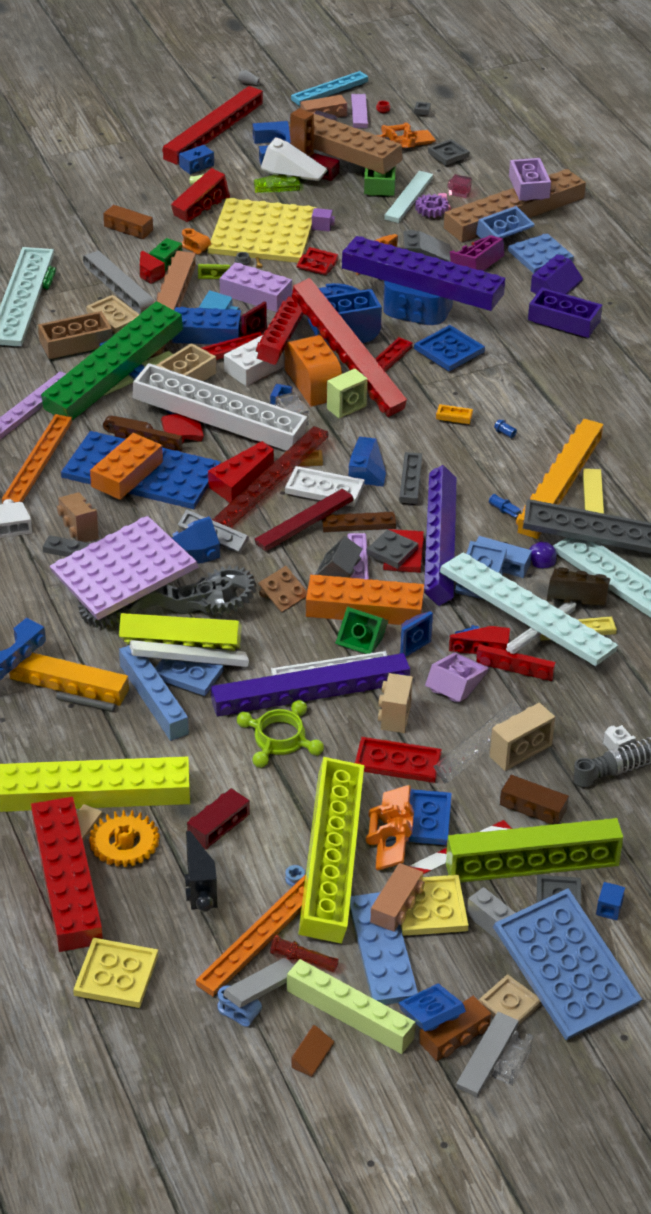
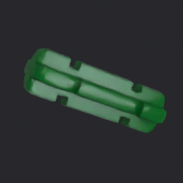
[42,266,56,290]

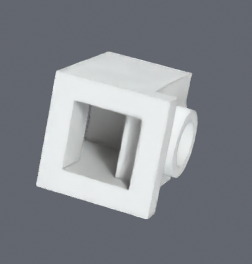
[603,725,636,753]

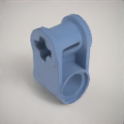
[217,986,262,1027]

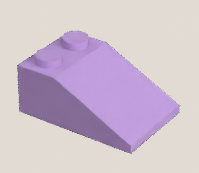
[425,652,489,702]

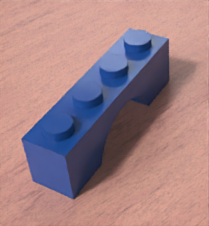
[0,617,46,680]

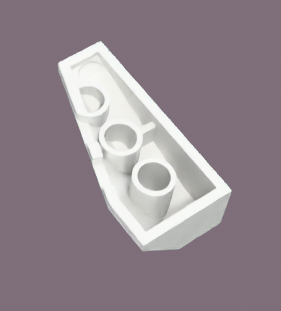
[261,138,327,181]

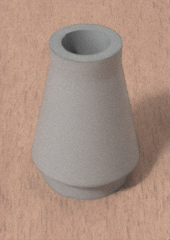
[238,70,260,86]

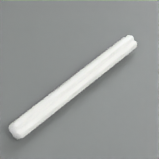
[506,600,576,654]

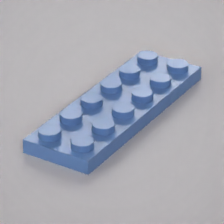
[349,892,418,1005]

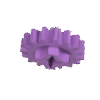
[415,194,449,218]

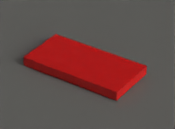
[355,737,442,783]

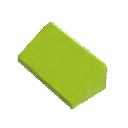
[198,264,230,279]

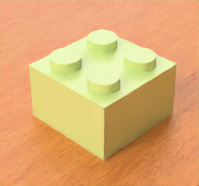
[327,369,367,418]

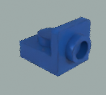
[270,384,293,407]

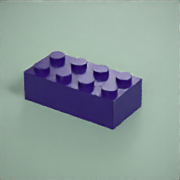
[528,288,603,338]

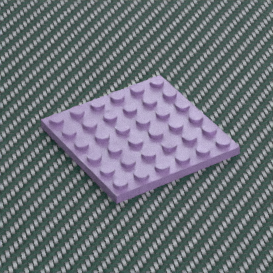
[50,516,199,620]

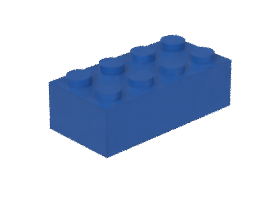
[172,307,241,345]

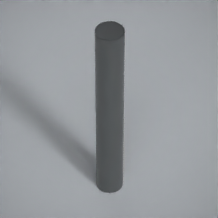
[56,691,116,712]

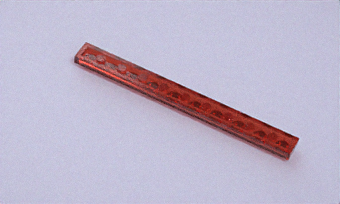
[212,426,329,528]

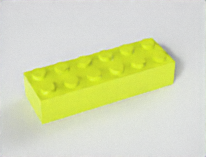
[119,613,242,651]

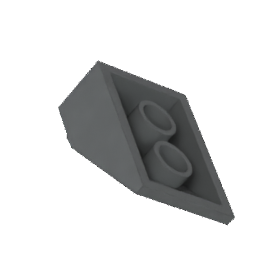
[403,230,450,262]

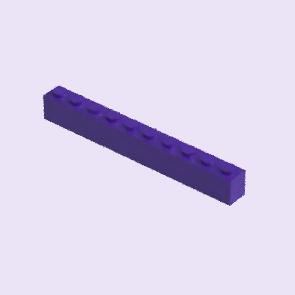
[424,465,457,606]
[211,653,410,717]

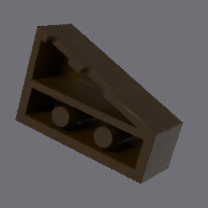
[547,567,611,605]

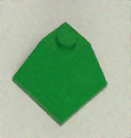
[335,607,389,654]

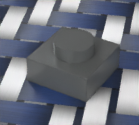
[414,102,431,116]

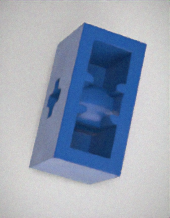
[179,145,214,174]

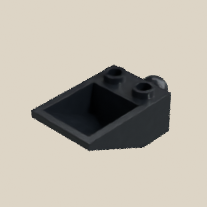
[185,831,218,912]

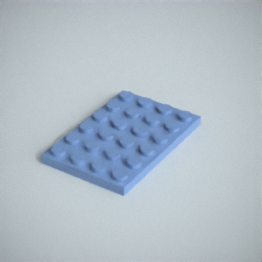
[493,888,642,1040]

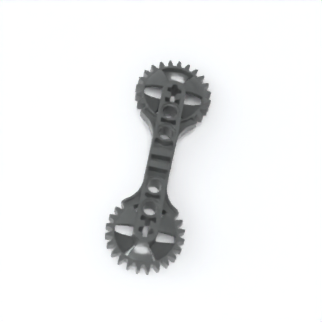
[78,565,257,628]

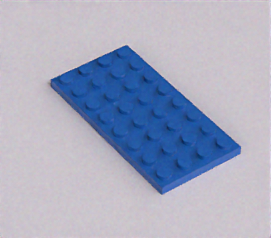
[61,431,221,509]

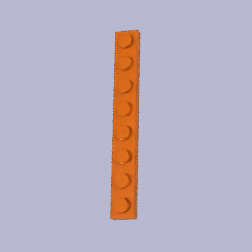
[2,414,72,504]
[196,874,306,997]

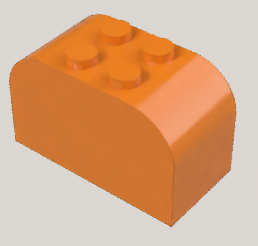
[284,335,342,407]

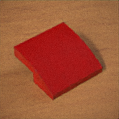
[296,247,339,275]
[161,414,203,444]

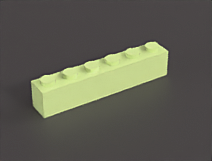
[287,959,415,1054]

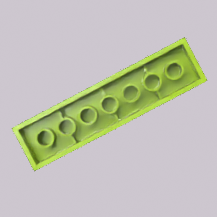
[446,818,623,883]

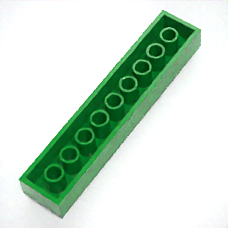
[41,301,183,421]

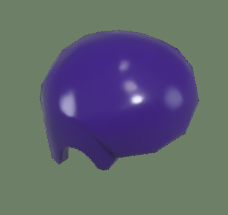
[529,542,557,568]

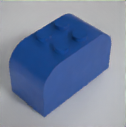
[383,281,453,325]
[308,289,382,348]

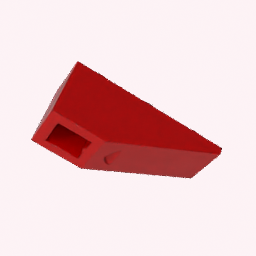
[449,626,510,654]

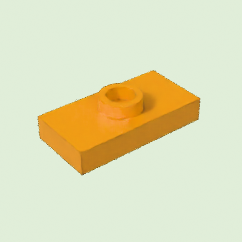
[436,404,473,424]

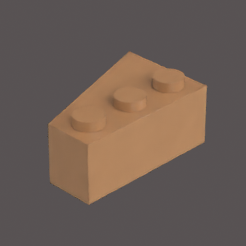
[57,492,99,542]

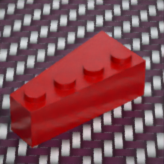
[171,168,230,222]
[208,441,274,504]

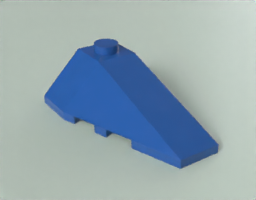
[348,436,386,487]
[172,516,220,564]

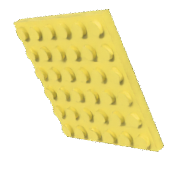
[208,198,317,263]

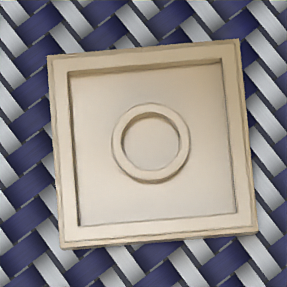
[479,974,542,1026]

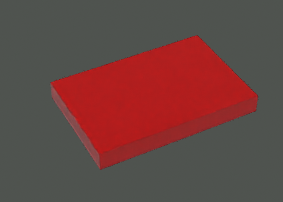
[383,529,424,573]

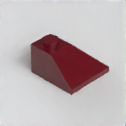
[241,301,267,337]

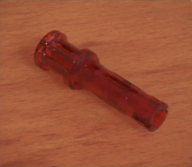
[270,935,339,973]

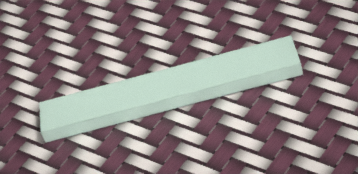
[385,171,433,223]

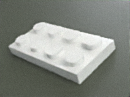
[285,466,364,507]

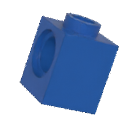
[596,882,625,920]

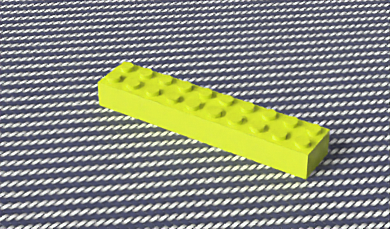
[0,757,190,812]
[298,757,364,944]

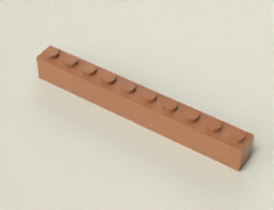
[150,251,196,357]

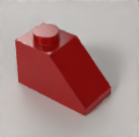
[139,251,165,284]

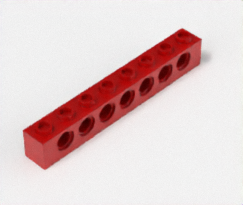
[255,296,304,365]

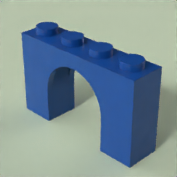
[252,121,290,165]

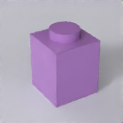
[311,208,335,231]

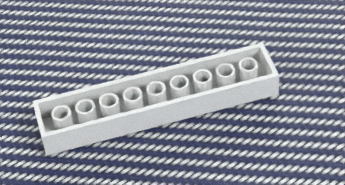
[133,363,307,451]

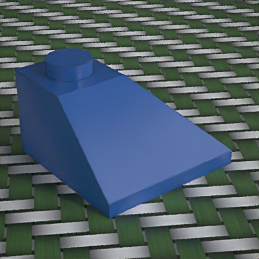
[400,611,433,657]

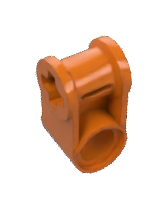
[182,228,211,254]

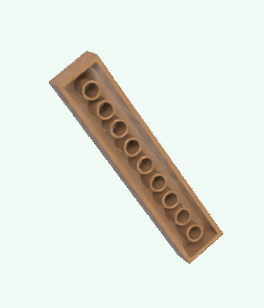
[444,169,586,242]

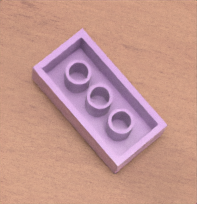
[220,262,292,312]

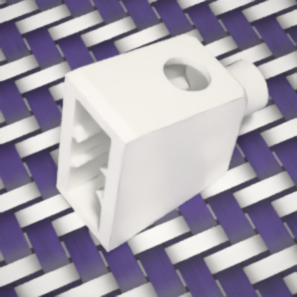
[0,499,32,538]

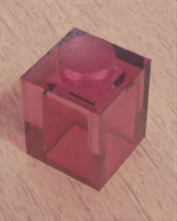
[447,174,472,198]

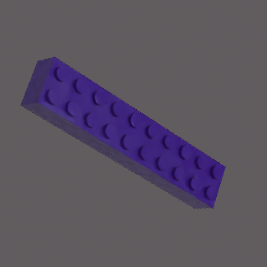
[342,236,506,311]

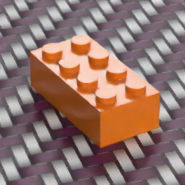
[90,433,163,500]

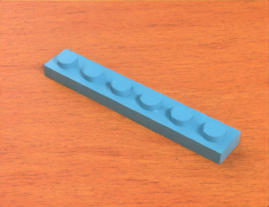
[291,71,368,106]

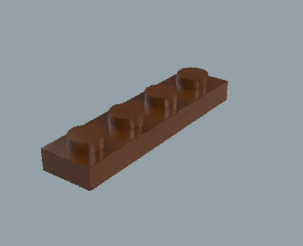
[114,421,182,452]
[321,512,396,533]

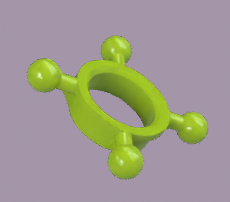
[237,700,324,768]

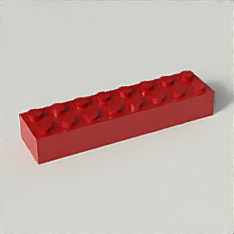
[31,796,103,952]

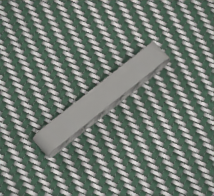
[83,251,154,314]

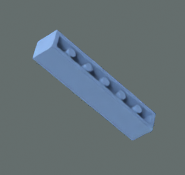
[119,645,189,741]

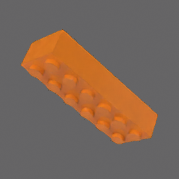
[306,574,424,625]

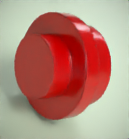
[376,101,390,113]

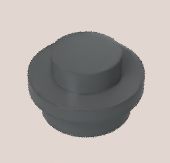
[235,252,251,265]

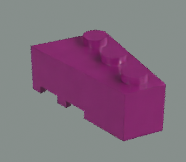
[450,235,504,271]

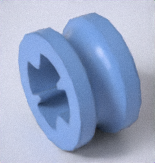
[285,865,305,887]

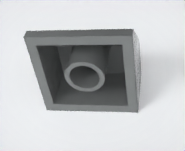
[315,536,362,578]

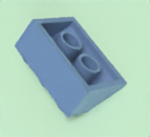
[476,206,535,239]

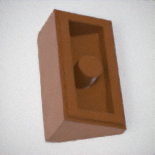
[291,1025,334,1077]

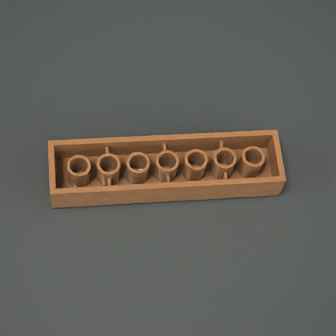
[289,112,403,174]

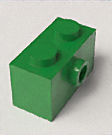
[149,238,183,272]

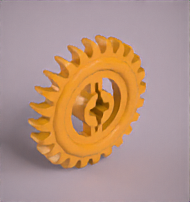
[89,810,160,867]

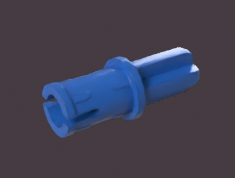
[489,494,521,518]

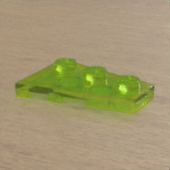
[253,174,300,193]

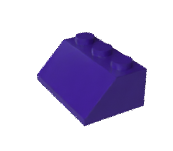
[530,254,583,294]

